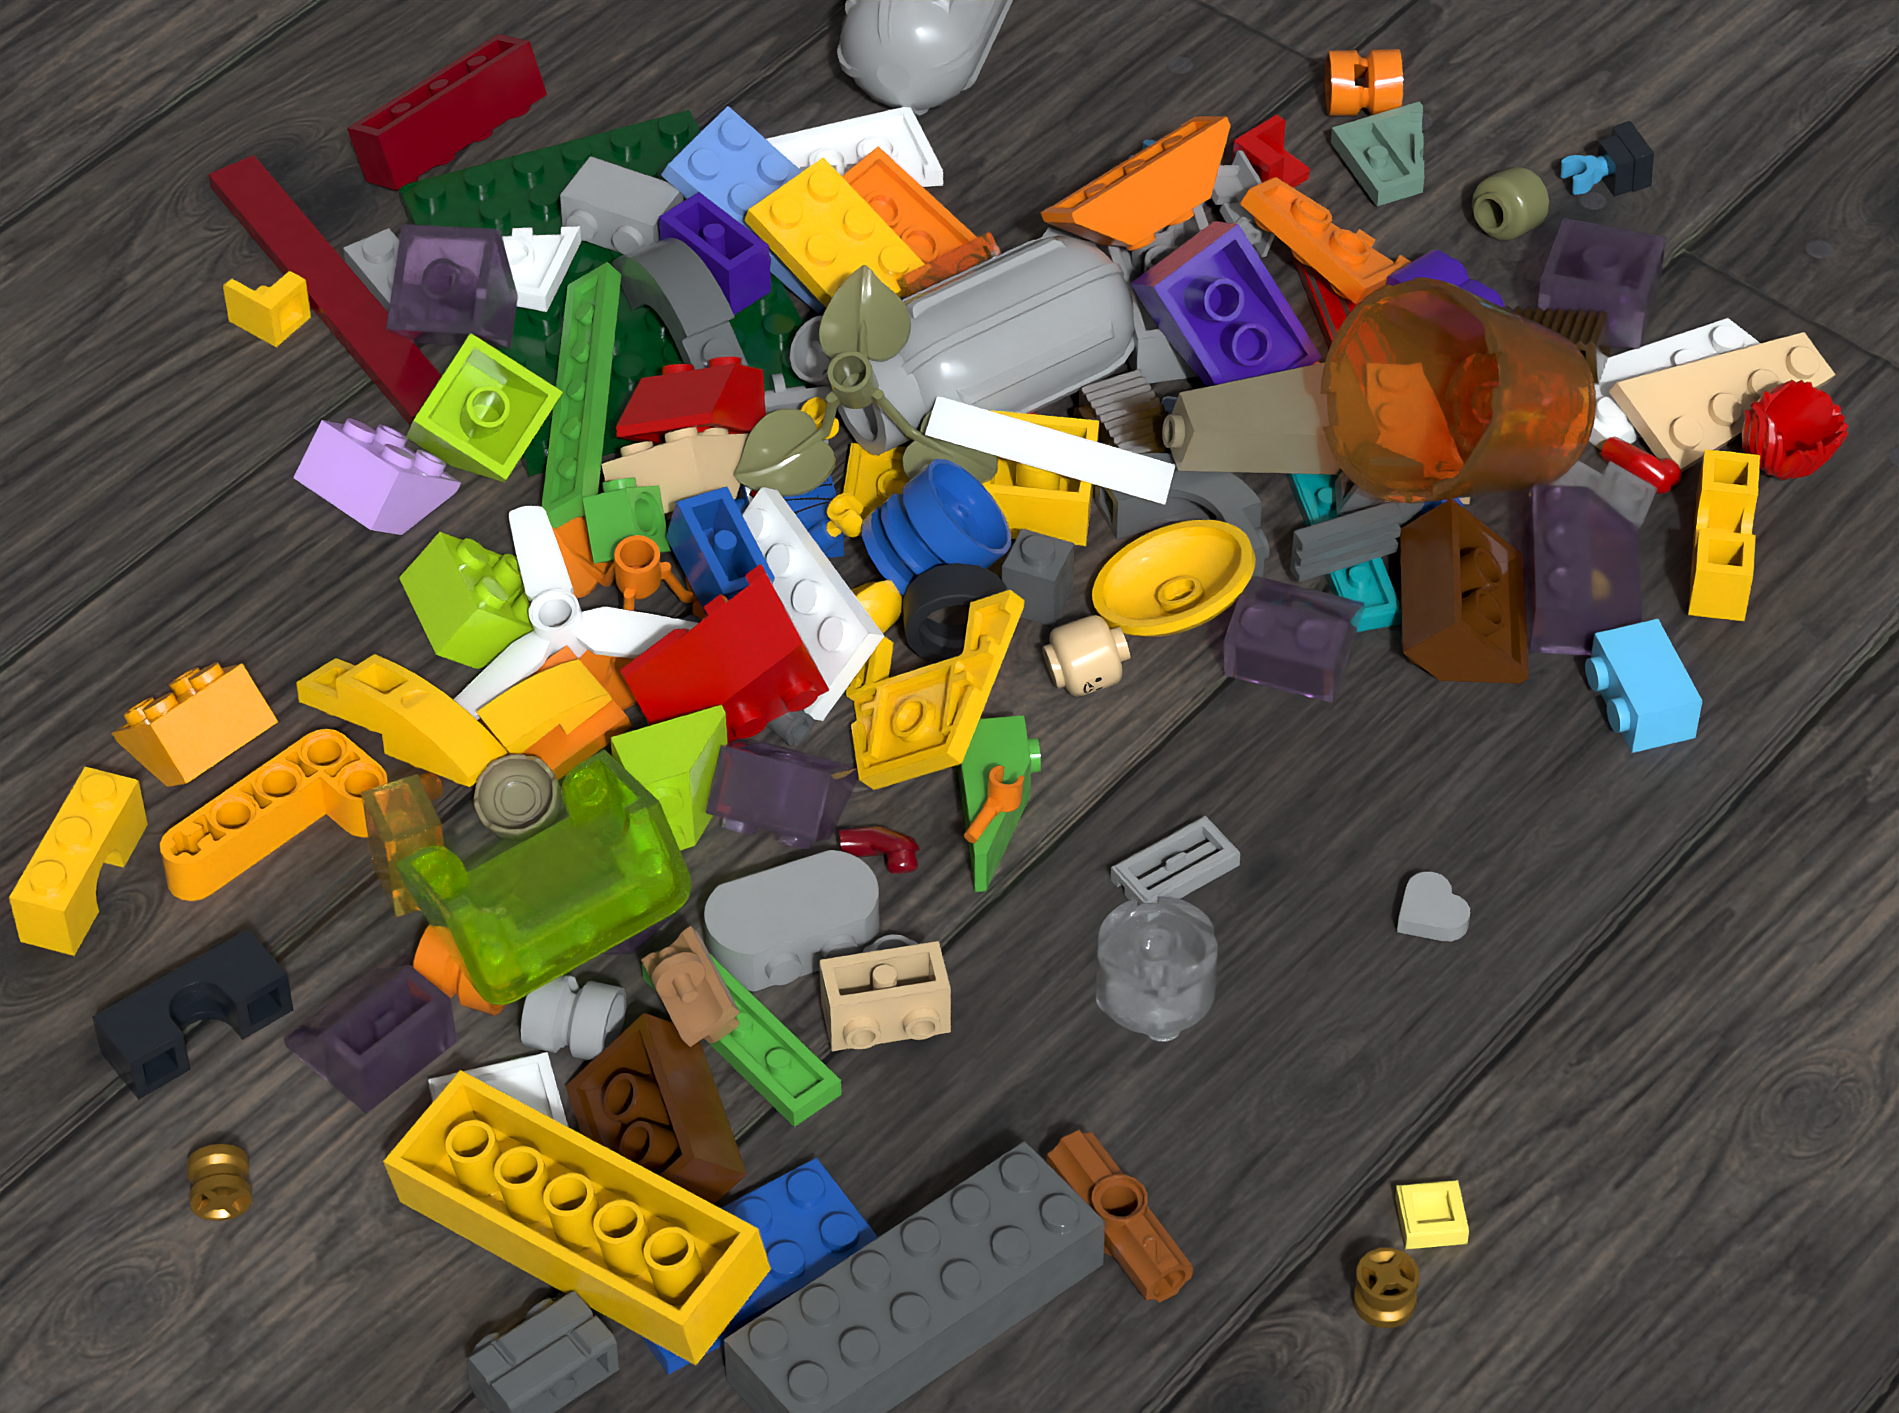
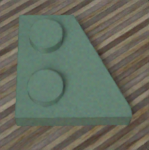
[1331,101,1424,206]

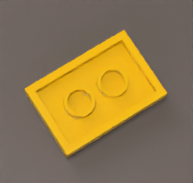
[744,157,930,308]

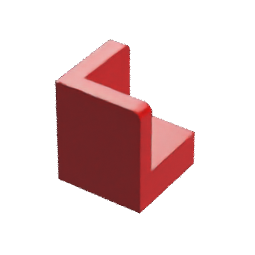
[1233,115,1310,188]

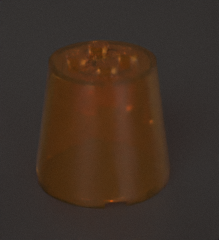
[1320,277,1596,504]

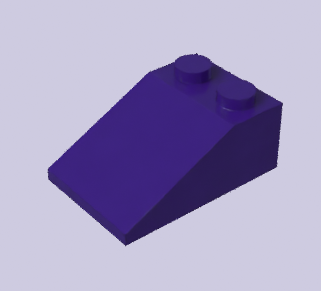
[1131,221,1322,387]

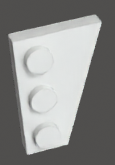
[395,226,581,312]

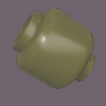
[1472,166,1550,241]

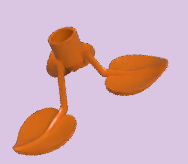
[551,517,706,710]

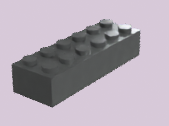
[724,1141,1105,1413]

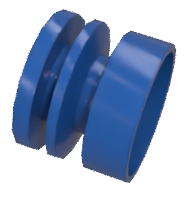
[862,459,1011,596]

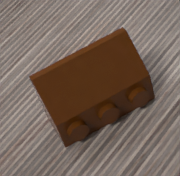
[1400,498,1529,684]
[566,1013,747,1205]

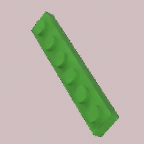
[542,262,621,529]

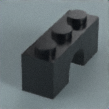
[92,929,293,1100]

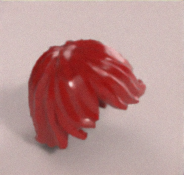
[1742,379,1849,481]

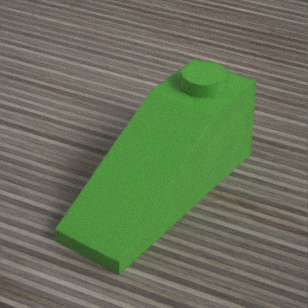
[956,715,1041,892]

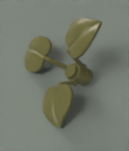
[734,265,998,497]

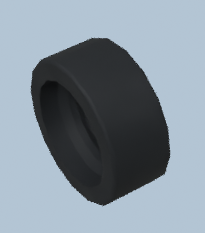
[903,563,1007,664]

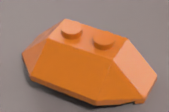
[1040,116,1230,250]

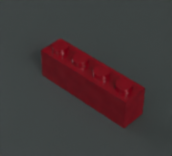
[347,34,547,191]

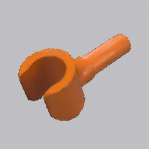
[964,765,1024,843]

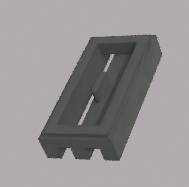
[1290,501,1403,583]

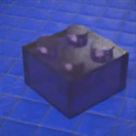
[1538,218,1667,349]

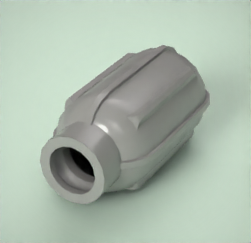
[837,0,1013,116]
[831,235,1134,456]

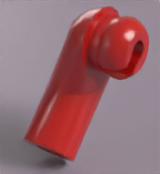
[1601,436,1682,494]

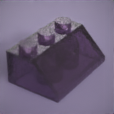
[1526,484,1642,655]

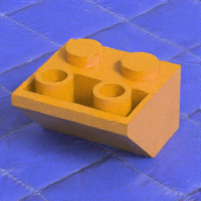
[112,662,278,787]

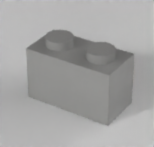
[560,156,683,255]

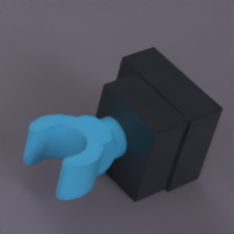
[1561,121,1654,197]

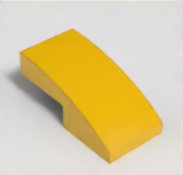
[476,659,612,754]

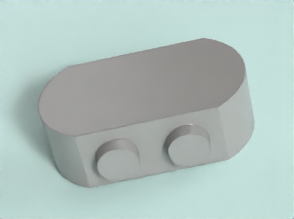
[704,850,880,991]

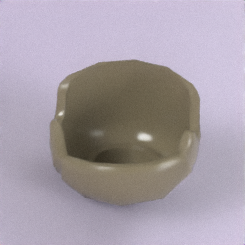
[473,754,562,842]

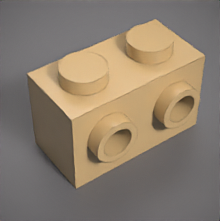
[819,941,951,1051]

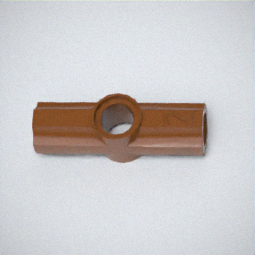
[1046,1130,1193,1303]

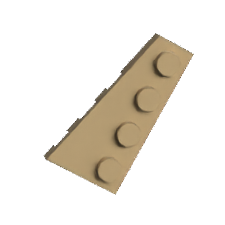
[1609,332,1835,472]

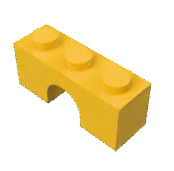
[1688,449,1760,621]
[9,767,148,956]

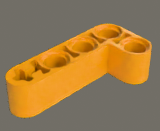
[160,729,393,901]

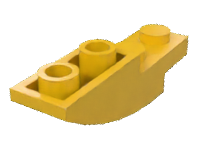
[296,654,508,787]

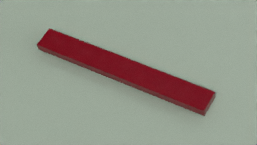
[208,155,442,426]

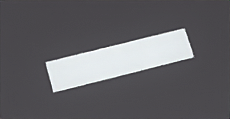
[925,396,1175,505]

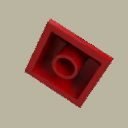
[616,357,766,445]

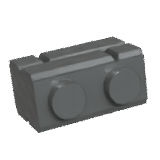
[466,1291,619,1413]

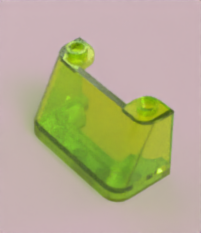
[395,750,692,1005]

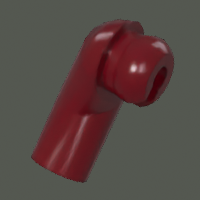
[839,826,920,874]

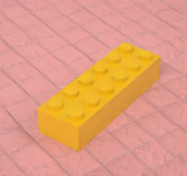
[383,1070,771,1366]

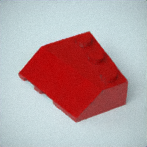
[620,564,830,744]

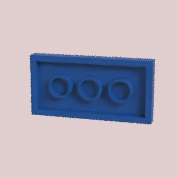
[640,1158,878,1375]

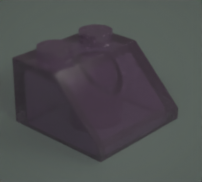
[386,224,518,349]
[1223,576,1364,703]
[706,739,859,849]

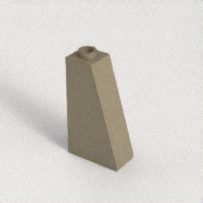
[1163,360,1377,475]

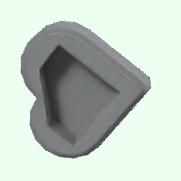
[1397,872,1470,941]

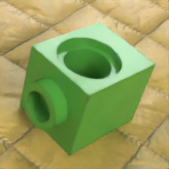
[582,477,671,564]

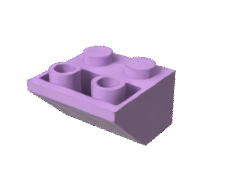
[293,418,461,535]

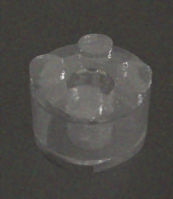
[1096,896,1218,1042]

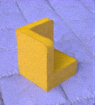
[223,271,311,347]

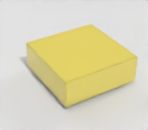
[1395,1180,1469,1249]

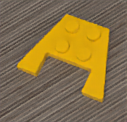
[846,590,1025,790]

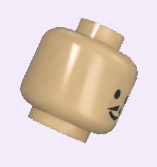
[1042,615,1130,697]

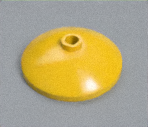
[1092,520,1256,638]

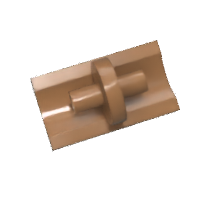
[641,926,740,1047]

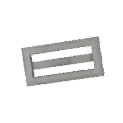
[1111,816,1240,918]

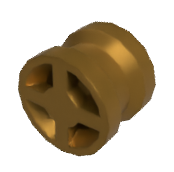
[186,1144,252,1221]
[1353,1248,1420,1328]

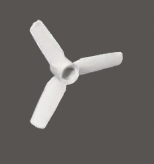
[454,506,698,720]

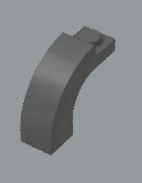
[612,237,748,370]
[1095,453,1269,589]

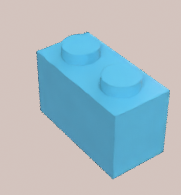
[1585,619,1702,753]

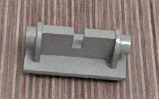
[1211,151,1275,257]

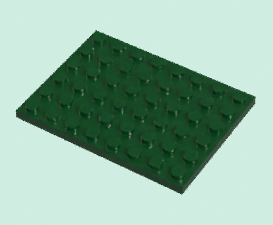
[399,110,816,477]

